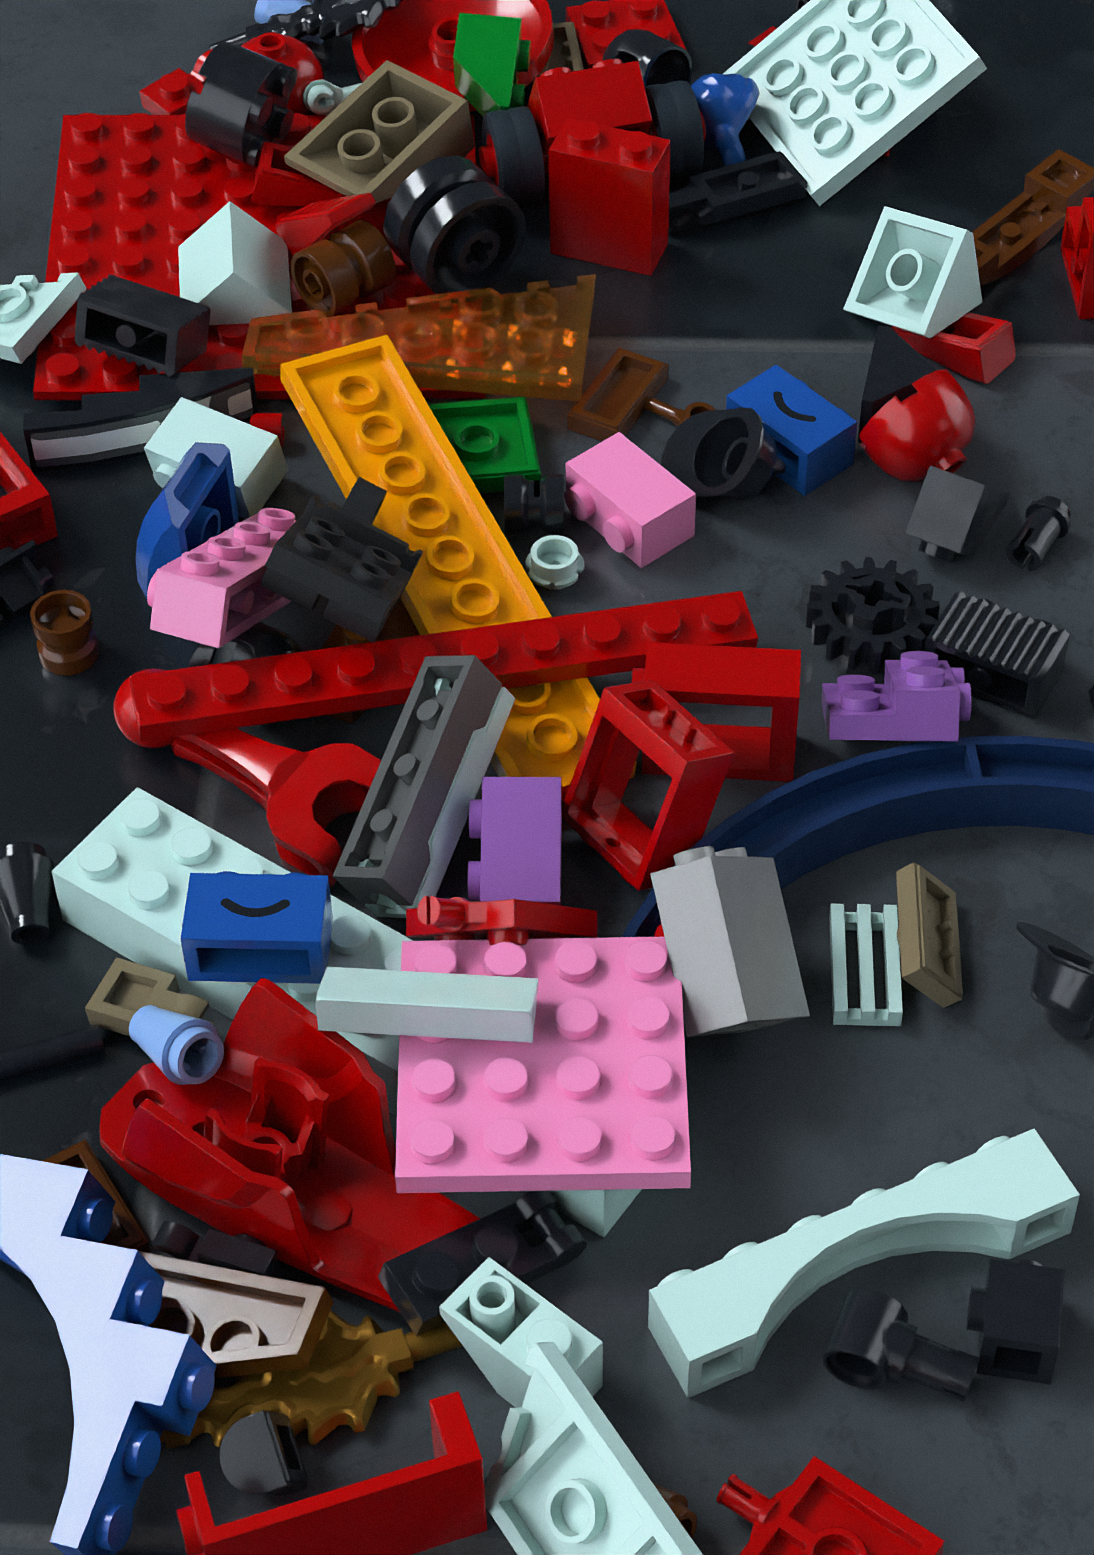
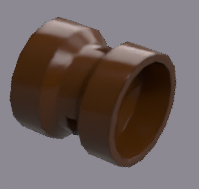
[30,590,99,676]

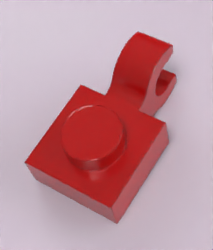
[139,49,213,115]

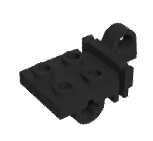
[261,477,423,643]

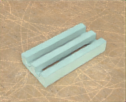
[829,903,903,1026]

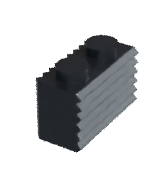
[75,274,211,377]
[924,591,1070,717]

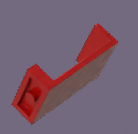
[176,1391,487,1555]

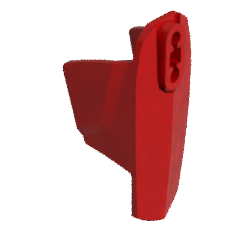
[100,978,480,1312]

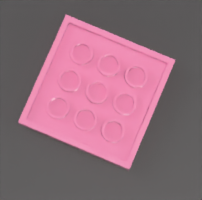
[395,937,691,1193]

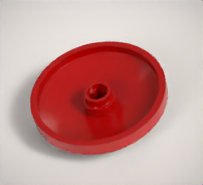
[352,0,554,112]

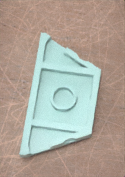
[485,1342,703,1555]

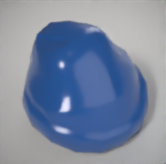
[691,73,760,166]

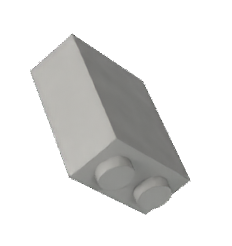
[650,846,810,1037]

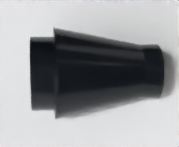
[0,842,55,944]

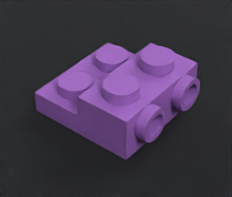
[822,651,971,741]

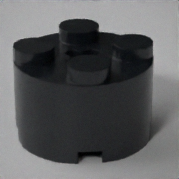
[185,42,297,168]

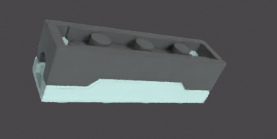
[332,655,516,918]

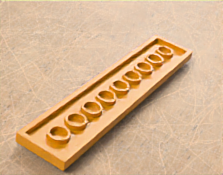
[280,335,637,801]

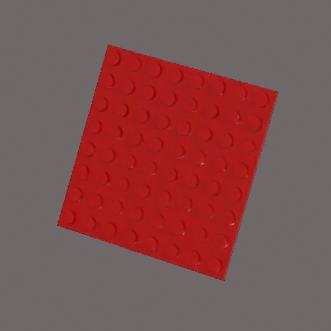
[33,113,485,400]

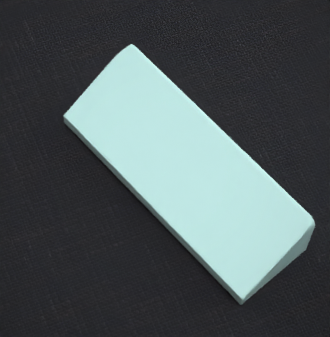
[315,967,539,1043]

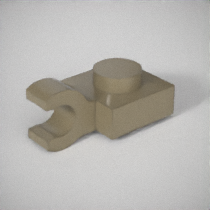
[85,957,215,1036]

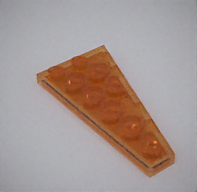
[242,274,596,401]

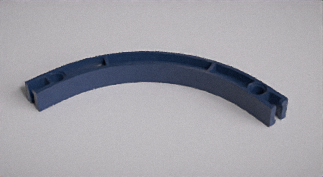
[622,736,1094,937]

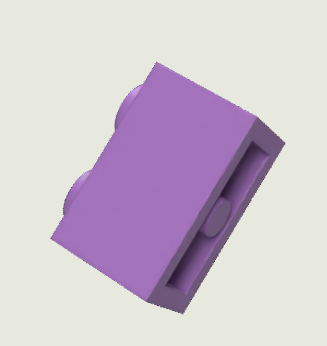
[468,777,562,905]

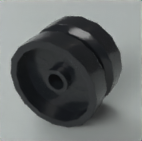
[383,155,526,301]

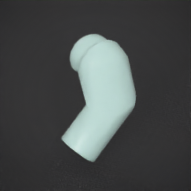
[303,79,362,115]

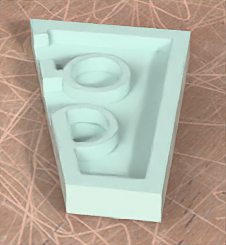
[0,273,87,364]

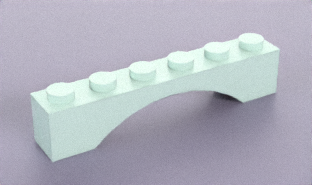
[648,1129,1080,1398]

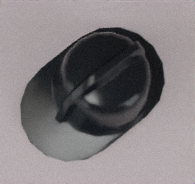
[661,407,786,500]
[1016,922,1094,1040]

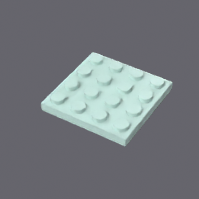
[723,0,987,207]

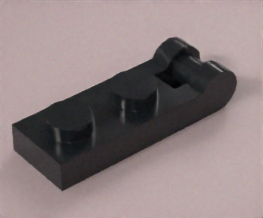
[377,1191,587,1337]

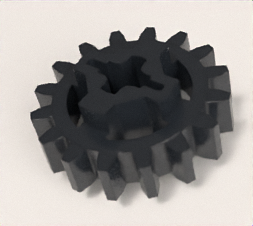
[806,557,940,673]

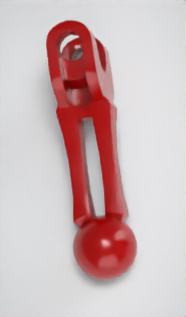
[113,668,381,888]

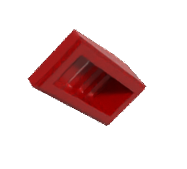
[251,142,347,206]
[275,193,376,257]
[891,312,1016,384]

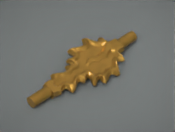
[160,1310,463,1449]

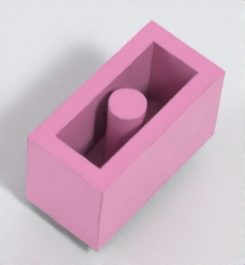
[564,432,696,568]

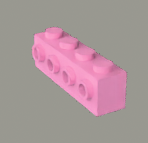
[147,508,296,648]

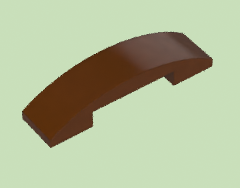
[972,149,1094,286]

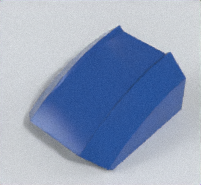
[135,442,239,599]

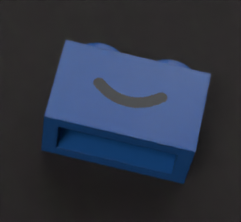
[726,364,857,496]
[180,871,333,984]

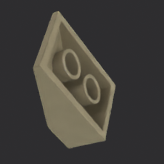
[284,60,475,203]

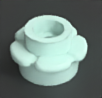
[525,535,584,590]

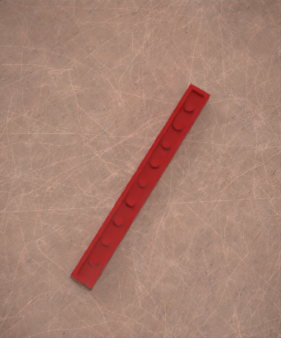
[130,591,758,742]

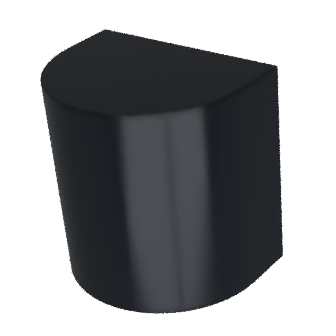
[220,1410,309,1496]

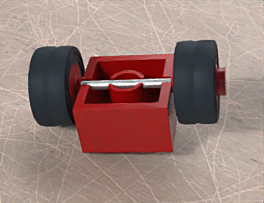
[479,59,706,205]

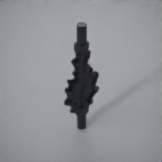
[210,0,403,50]

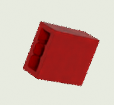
[548,118,671,276]

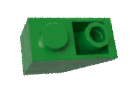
[453,13,531,116]

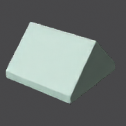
[178,201,292,325]
[843,206,983,338]

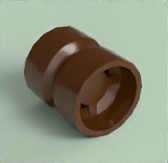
[291,220,396,318]

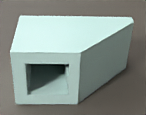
[439,1257,603,1408]

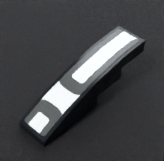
[23,367,258,472]

